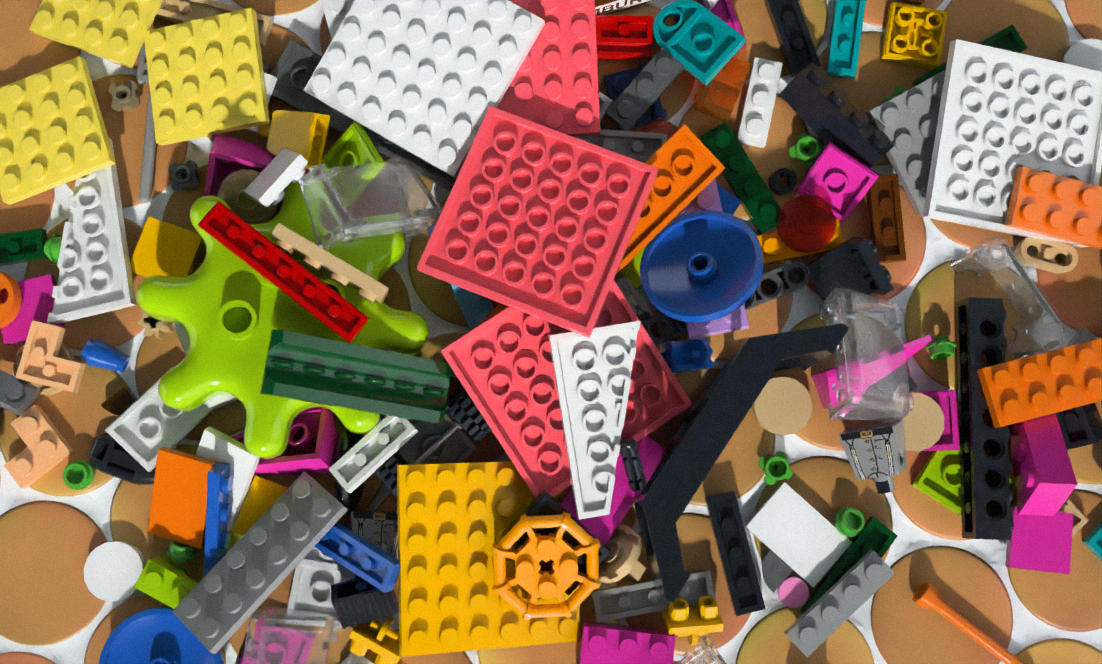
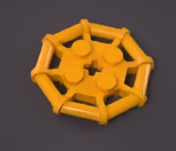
[490,512,601,621]

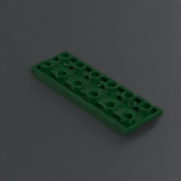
[260,329,452,425]

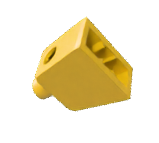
[258,110,331,170]

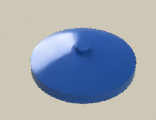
[640,210,764,322]
[99,606,224,664]

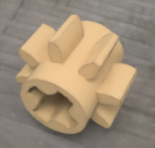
[137,309,175,340]

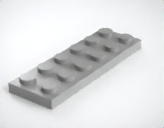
[172,471,348,654]

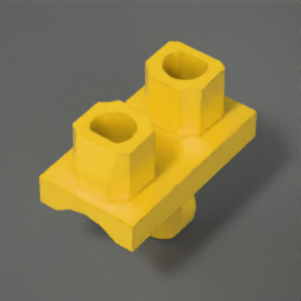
[663,596,723,645]
[349,617,401,664]

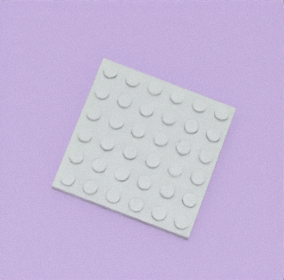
[303,0,545,178]
[923,39,1102,248]

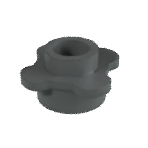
[168,160,200,191]

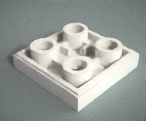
[244,148,308,207]

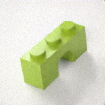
[134,556,199,609]

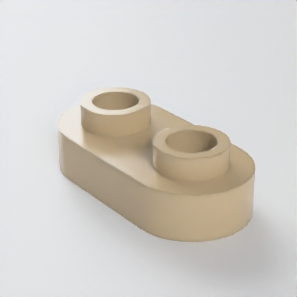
[1016,237,1078,274]

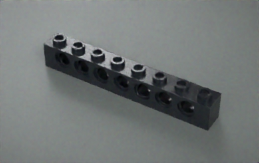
[956,297,1014,540]

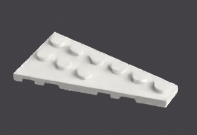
[47,137,136,325]
[548,320,641,520]

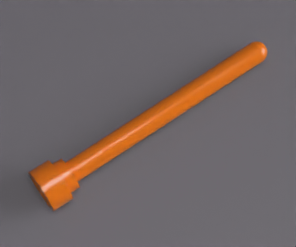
[912,582,1025,664]

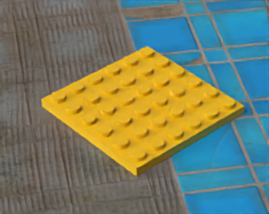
[397,461,581,657]

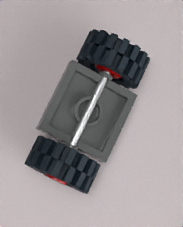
[375,387,491,496]

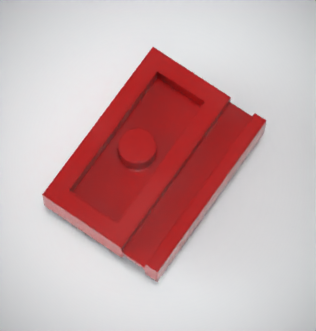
[596,15,653,61]

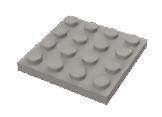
[866,70,946,215]

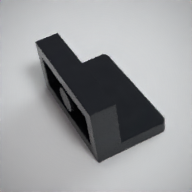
[1056,403,1102,450]

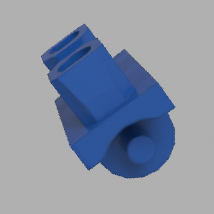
[660,338,714,373]

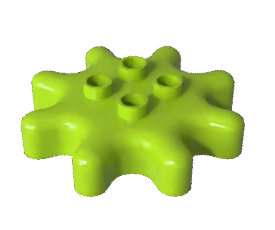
[136,175,429,459]

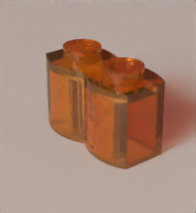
[693,57,752,122]

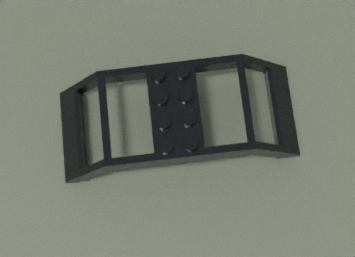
[634,323,849,603]

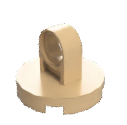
[599,524,646,584]

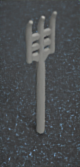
[136,43,156,203]

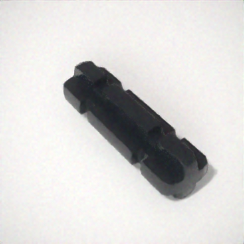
[620,438,646,492]

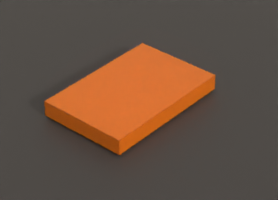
[148,447,217,549]

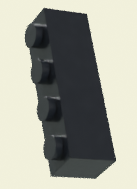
[779,63,894,168]

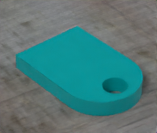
[653,0,746,86]

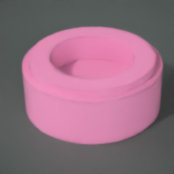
[777,576,809,608]

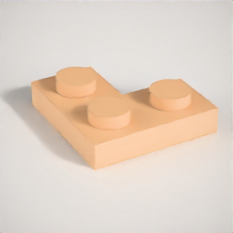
[15,320,86,393]
[4,405,74,489]

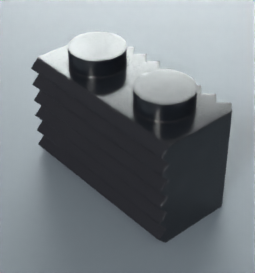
[331,577,399,629]

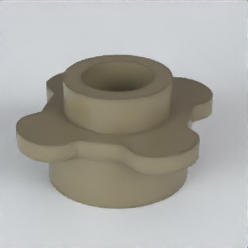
[108,80,140,111]

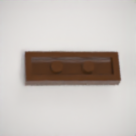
[867,174,906,263]

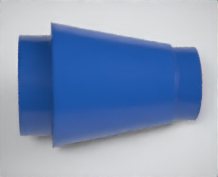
[80,338,130,373]

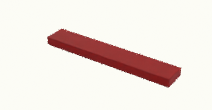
[198,201,370,343]

